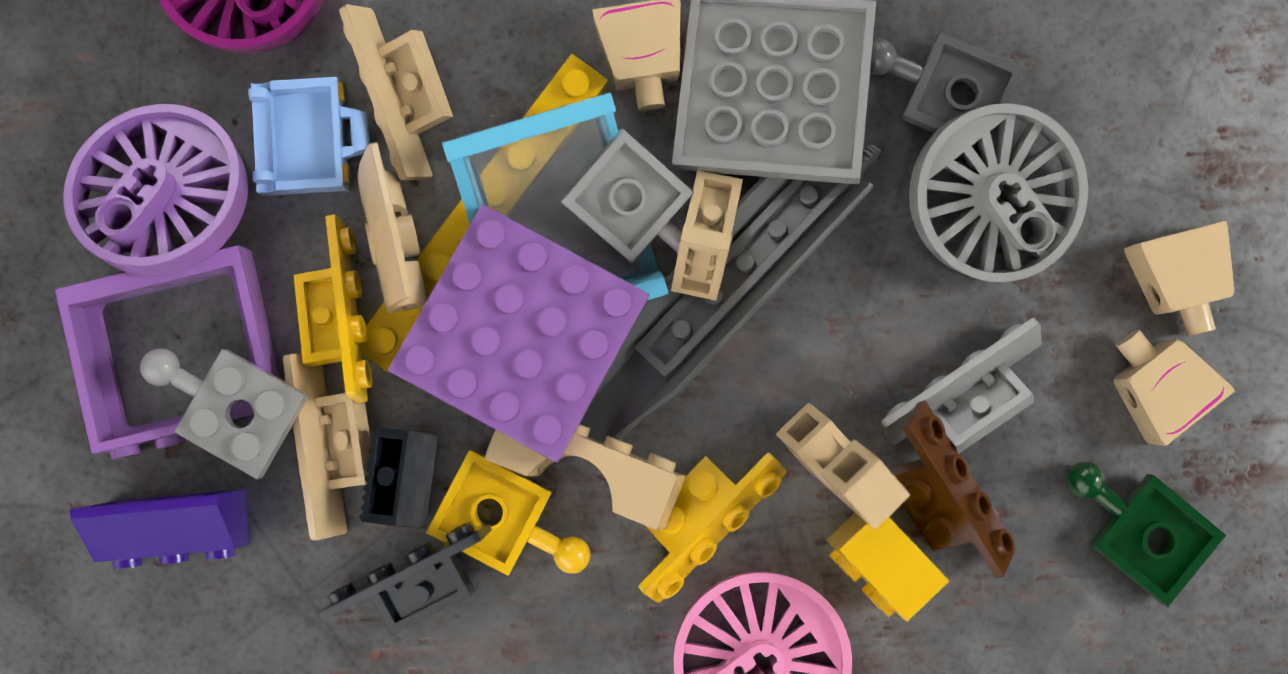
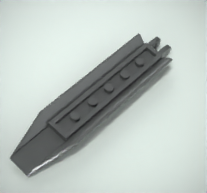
[580,144,882,443]

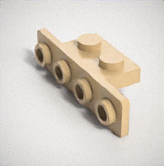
[339,4,453,181]
[283,353,372,541]

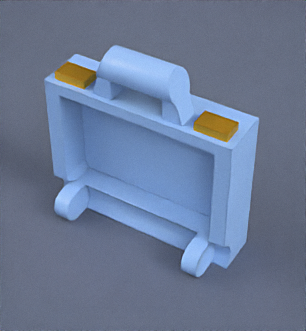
[248,77,370,196]

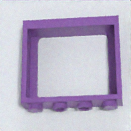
[55,245,281,460]

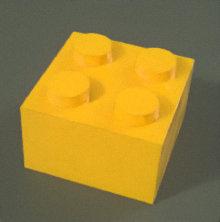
[826,512,949,622]

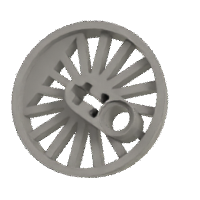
[909,103,1088,282]

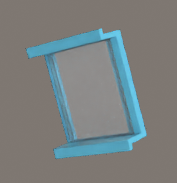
[442,92,669,300]

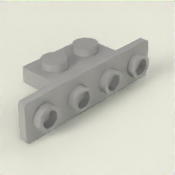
[881,318,1042,454]

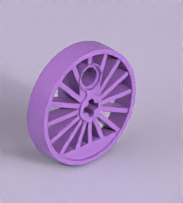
[63,104,248,276]

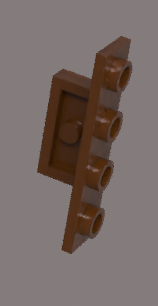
[890,400,1016,578]

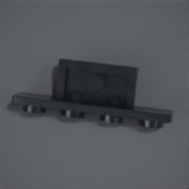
[317,522,492,635]

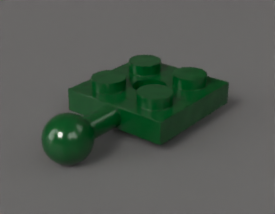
[1066,462,1227,607]

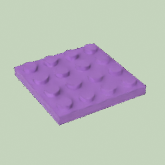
[388,204,650,463]

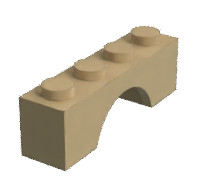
[484,424,685,530]

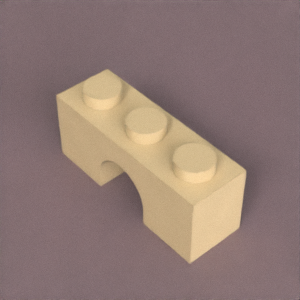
[775,402,910,530]

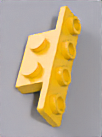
[293,214,373,403]
[638,453,787,603]

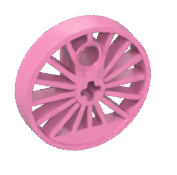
[673,571,852,674]

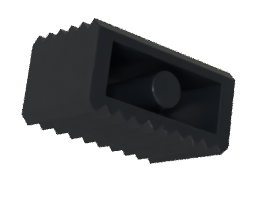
[359,427,438,529]

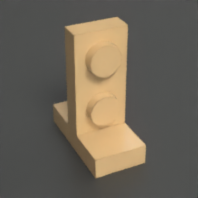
[671,170,743,301]

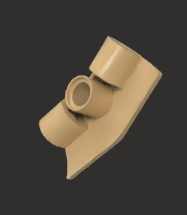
[358,143,428,313]

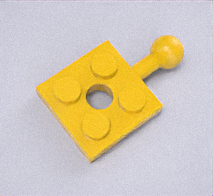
[426,449,591,576]

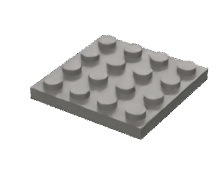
[672,0,876,184]

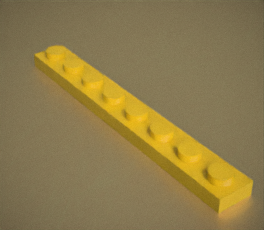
[361,53,609,373]

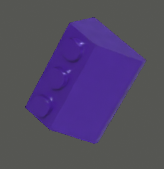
[70,489,250,569]

